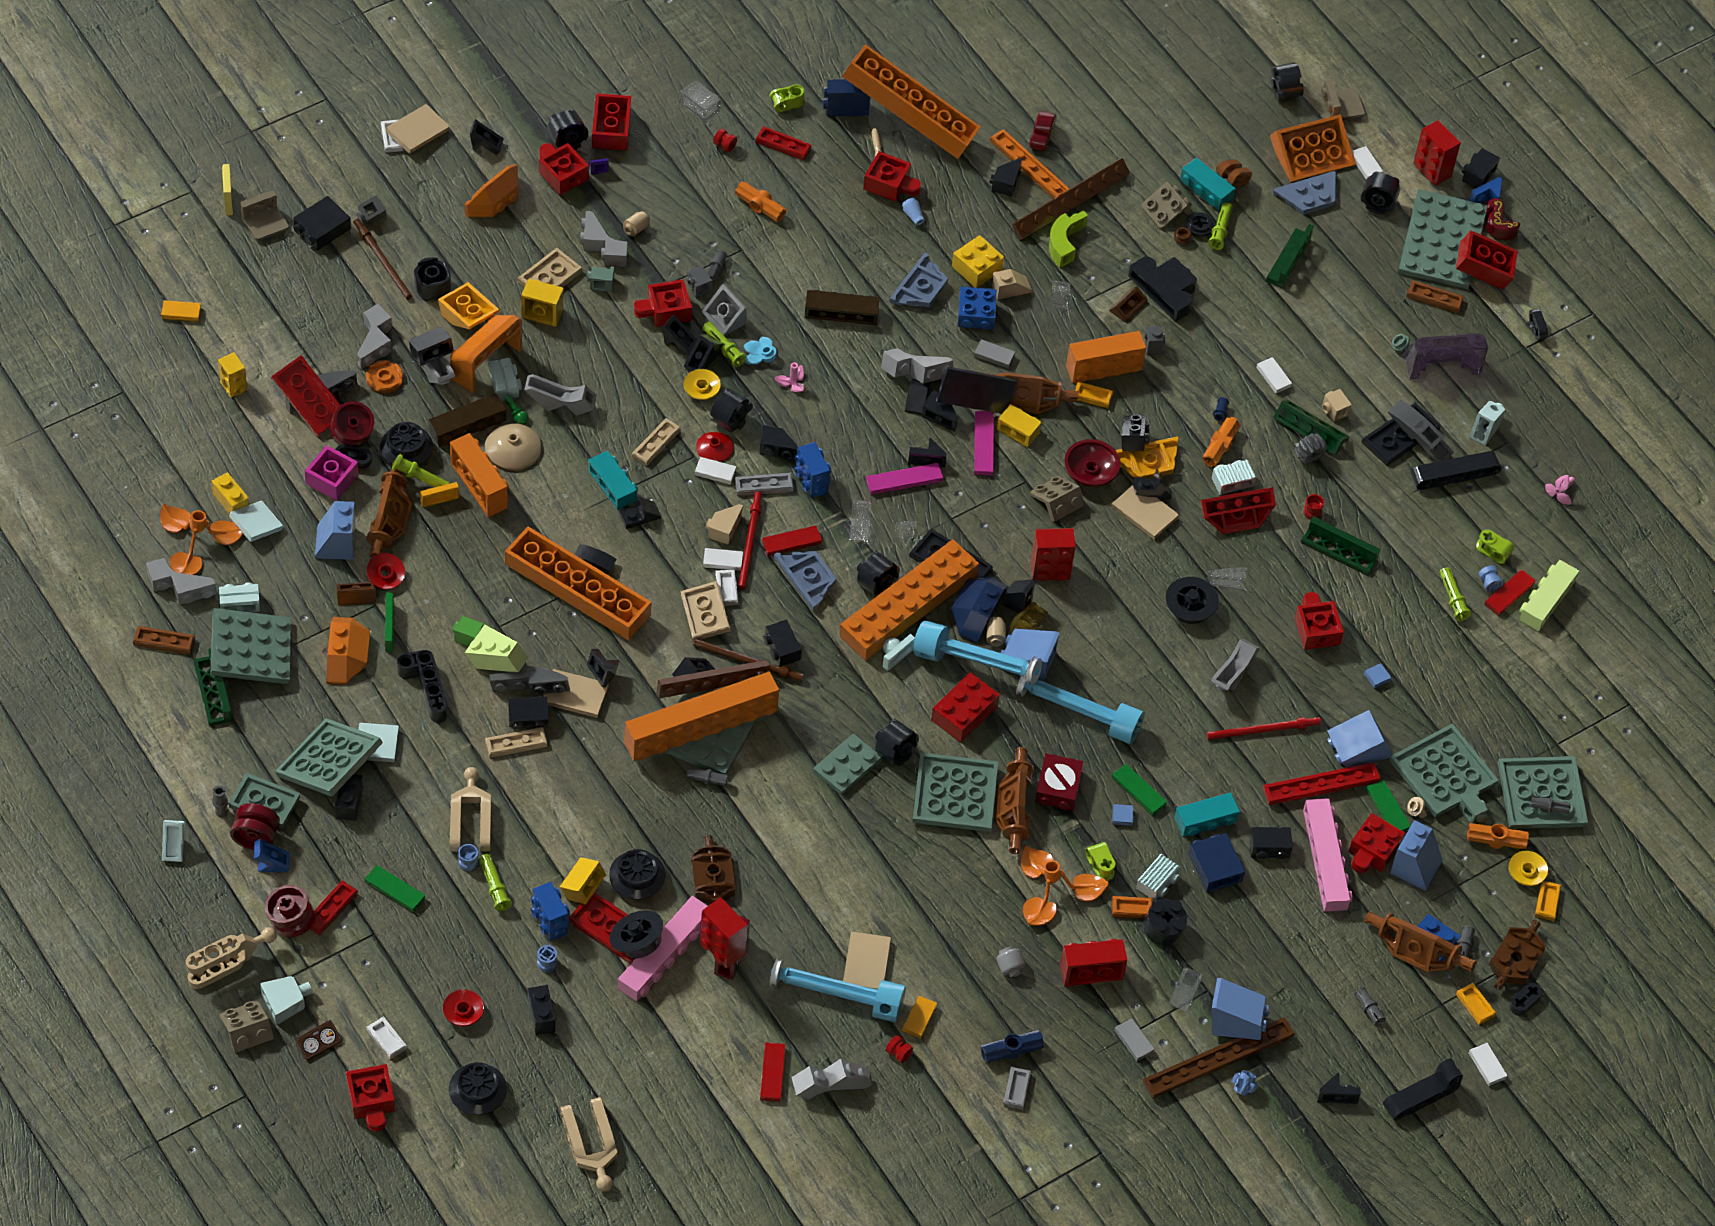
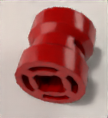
[713,128,738,152]
[1303,494,1324,520]
[885,1035,914,1063]

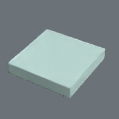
[229,500,283,542]
[358,723,399,762]

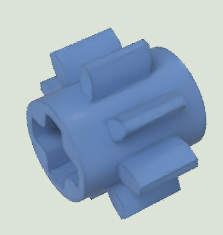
[1231,1070,1258,1096]

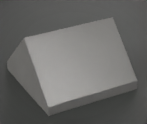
[702,284,747,336]

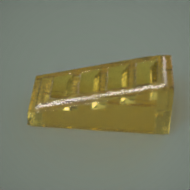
[1010,602,1049,632]

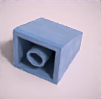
[315,501,356,560]
[1001,629,1060,682]
[1327,710,1393,768]
[1390,820,1443,891]
[1212,978,1269,1040]

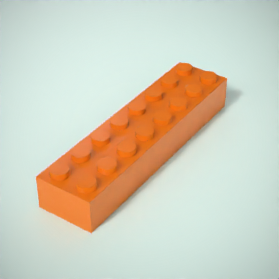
[842,44,981,159]
[505,526,652,641]
[839,539,979,661]
[624,671,779,761]

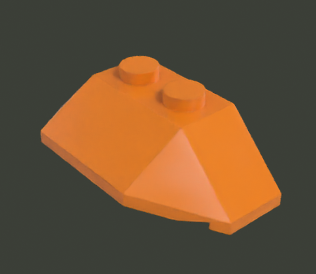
[465,164,518,217]
[326,617,370,685]

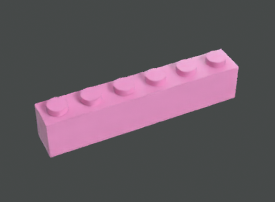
[1303,799,1352,912]
[617,896,707,1002]

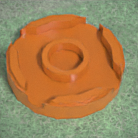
[366,360,403,394]

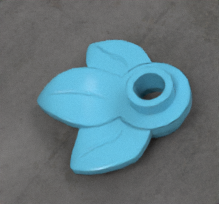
[744,337,777,365]

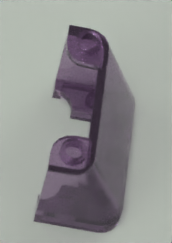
[1404,333,1488,379]

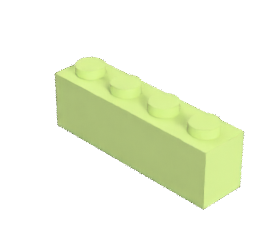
[1519,560,1579,631]

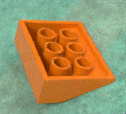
[1270,114,1356,182]

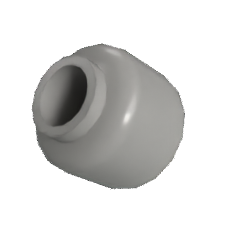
[996,946,1026,978]

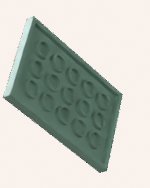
[1398,189,1487,290]

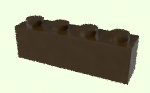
[804,290,880,326]
[428,393,506,447]

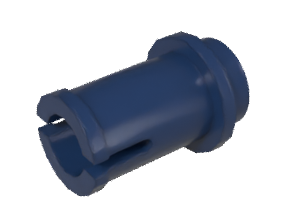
[1213,397,1229,421]

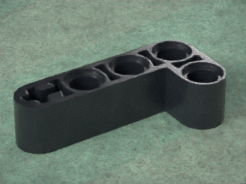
[397,650,447,723]
[1383,1058,1463,1121]

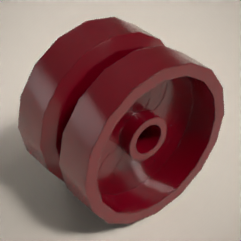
[330,401,375,447]
[230,803,280,850]
[264,885,315,938]

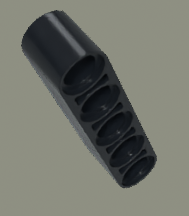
[1410,451,1502,490]

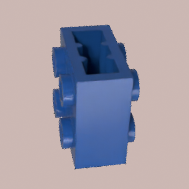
[957,287,997,330]
[794,442,831,498]
[531,882,570,941]

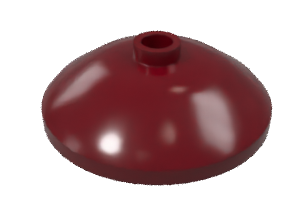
[1064,439,1120,487]

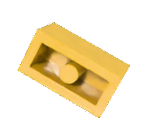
[997,404,1042,447]
[211,472,249,515]
[560,857,606,904]

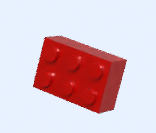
[592,93,632,150]
[1413,120,1461,186]
[1456,230,1518,289]
[1030,528,1076,581]
[931,672,1000,743]
[700,897,747,969]
[1060,938,1128,986]

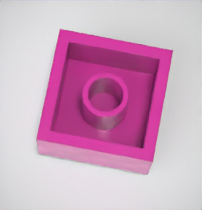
[305,445,359,501]

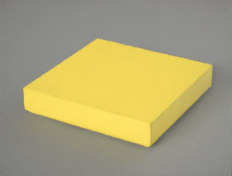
[222,164,233,216]

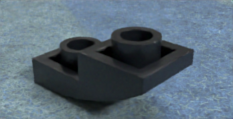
[574,544,617,575]

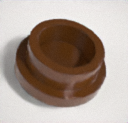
[1174,227,1192,244]

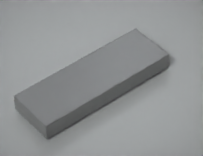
[735,473,793,496]

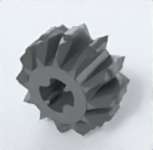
[1294,433,1327,464]

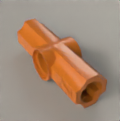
[735,181,787,222]
[1202,417,1241,467]
[1467,823,1529,850]

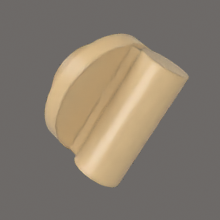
[1407,797,1427,818]

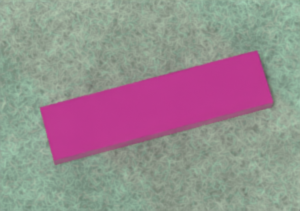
[974,411,994,475]
[866,463,943,495]

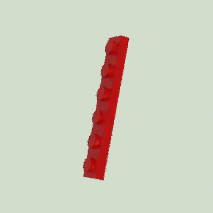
[1263,762,1380,805]

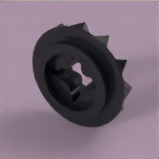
[1185,212,1214,237]

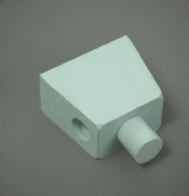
[1469,401,1505,446]
[260,976,313,1025]

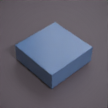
[1364,663,1391,688]
[1112,804,1133,826]

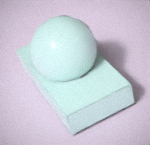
[883,634,915,671]
[162,820,184,862]

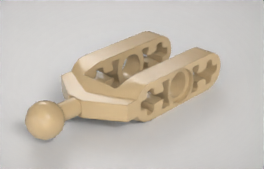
[450,767,491,852]
[185,927,277,989]
[560,1097,617,1192]

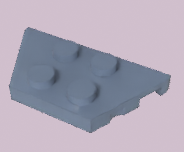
[1272,171,1336,215]
[889,252,948,307]
[774,551,836,611]

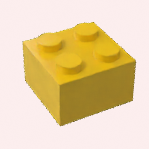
[952,235,1004,288]
[521,278,563,327]

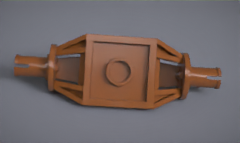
[988,372,1079,414]
[366,461,412,558]
[994,747,1034,854]
[1364,911,1477,972]

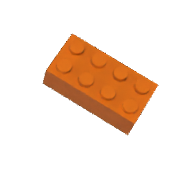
[1066,331,1146,383]
[450,433,509,517]

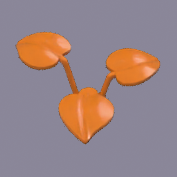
[160,504,243,575]
[1021,846,1108,926]

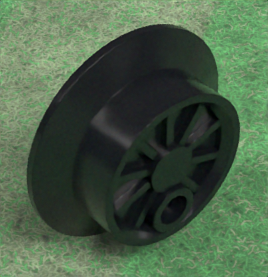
[380,422,433,466]
[1165,577,1219,624]
[609,849,665,900]
[610,910,664,958]
[449,1062,507,1115]

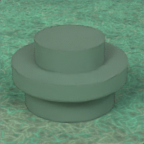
[1392,334,1410,351]

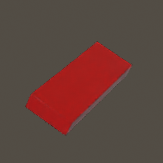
[756,126,812,161]
[762,525,822,557]
[1484,569,1536,616]
[310,880,358,936]
[760,1042,785,1102]

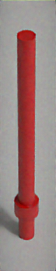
[738,492,762,589]
[1206,717,1321,740]

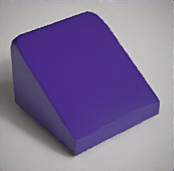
[589,158,609,174]

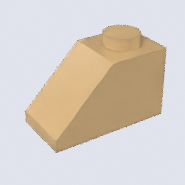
[992,269,1032,300]
[706,504,743,545]

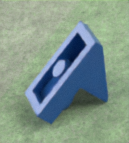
[1469,177,1502,204]
[254,839,290,872]

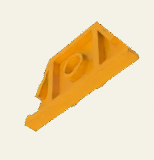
[1116,436,1179,479]

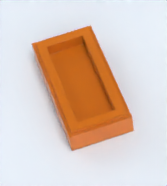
[1112,896,1152,918]

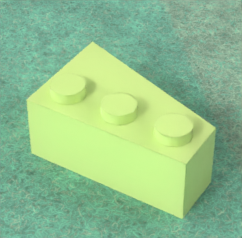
[465,625,528,673]

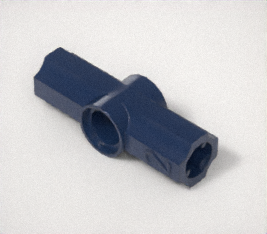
[980,1030,1044,1063]

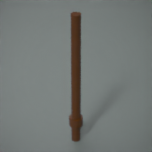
[353,218,412,300]
[693,639,804,682]

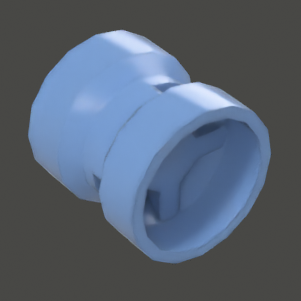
[1479,565,1503,592]
[458,844,478,871]
[537,945,557,973]

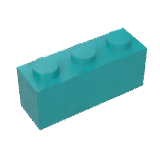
[1180,157,1235,210]
[588,450,638,510]
[1174,792,1240,837]

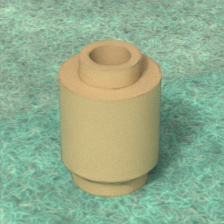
[623,211,650,236]
[986,617,1006,647]

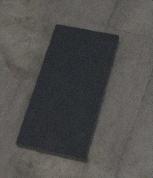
[936,366,1017,414]
[1361,403,1441,466]
[909,529,993,589]

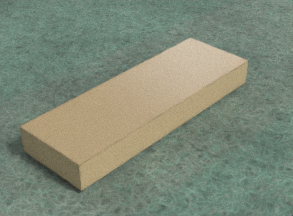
[632,418,681,467]
[485,727,547,758]

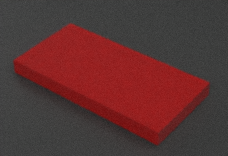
[271,355,340,437]
[569,892,636,964]

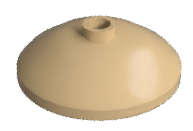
[485,423,541,471]

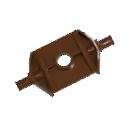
[691,835,735,903]
[1489,920,1546,990]

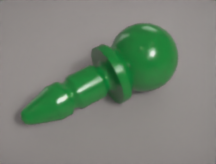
[504,394,529,425]

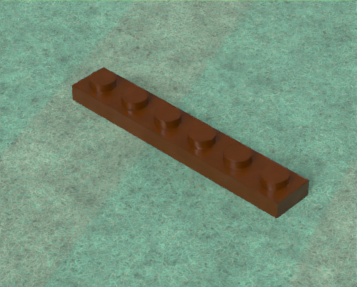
[656,660,770,699]

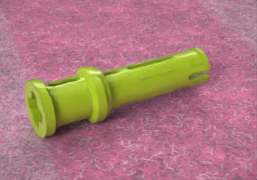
[1208,203,1233,250]
[703,321,747,367]
[392,454,449,487]
[1439,567,1471,621]
[479,854,512,911]

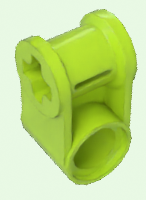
[769,84,804,112]
[1476,530,1514,564]
[1085,842,1115,881]

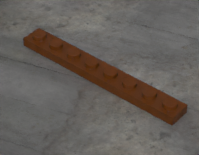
[1011,158,1130,240]
[1143,1017,1295,1099]

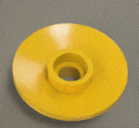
[683,369,721,400]
[1508,851,1548,886]

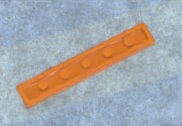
[990,129,1069,198]

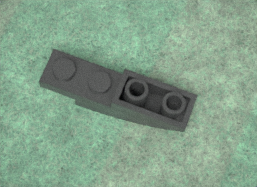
[285,371,357,413]
[1387,400,1454,462]
[490,666,570,695]

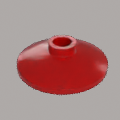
[696,432,733,462]
[366,553,405,590]
[443,989,484,1027]

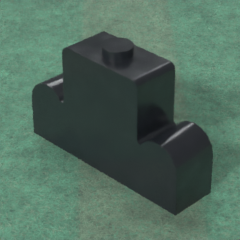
[1128,257,1197,322]

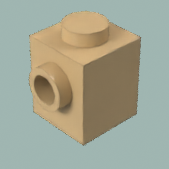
[1322,389,1352,422]

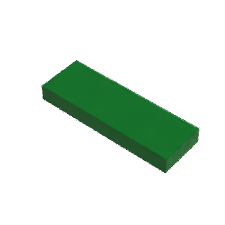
[385,593,394,652]
[1111,764,1167,816]
[1366,780,1411,832]
[365,865,425,912]

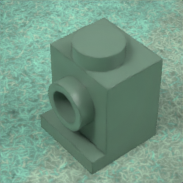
[587,266,614,292]
[1458,790,1488,824]

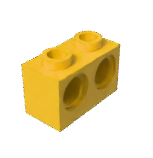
[218,352,247,397]

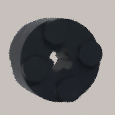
[1270,62,1304,101]
[547,109,589,150]
[1361,171,1400,214]
[414,257,451,301]
[710,388,753,432]
[857,551,900,596]
[875,719,919,766]
[1143,899,1187,945]

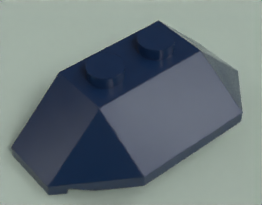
[951,577,1008,644]

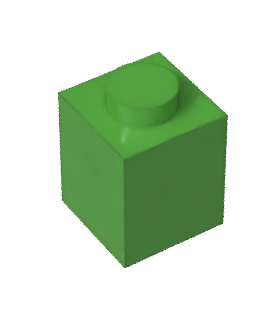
[452,616,484,646]

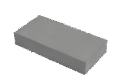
[974,339,1015,369]
[1114,1018,1154,1061]
[1003,1067,1031,1110]

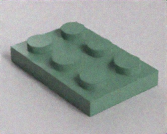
[813,733,882,796]
[228,773,301,828]

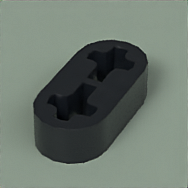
[1529,309,1548,340]
[1509,983,1542,1015]

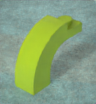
[1049,211,1088,268]

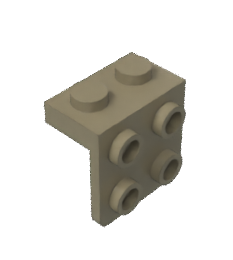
[1321,80,1365,119]
[1142,181,1194,229]
[240,190,288,241]
[1030,476,1085,522]
[220,1001,274,1053]

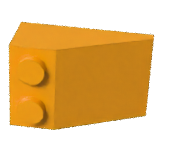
[438,282,500,329]

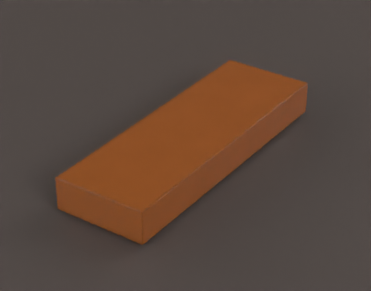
[1407,280,1464,313]
[133,626,195,655]

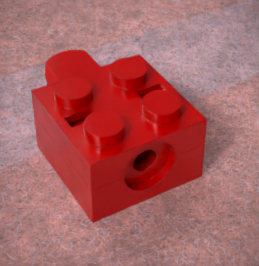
[539,143,589,195]
[863,151,921,202]
[634,279,692,327]
[1294,592,1344,650]
[1348,813,1405,874]
[346,1064,395,1132]

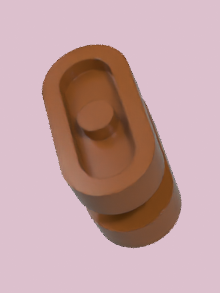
[1216,159,1253,187]

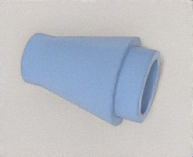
[902,198,925,226]

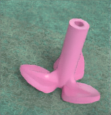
[775,362,805,392]
[1545,475,1575,505]

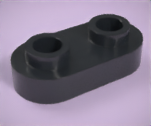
[335,444,372,468]

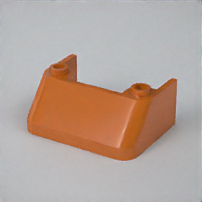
[450,315,522,394]

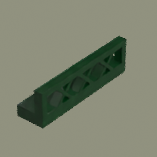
[1266,224,1314,288]
[1273,400,1350,455]
[1301,516,1381,576]
[193,648,232,726]

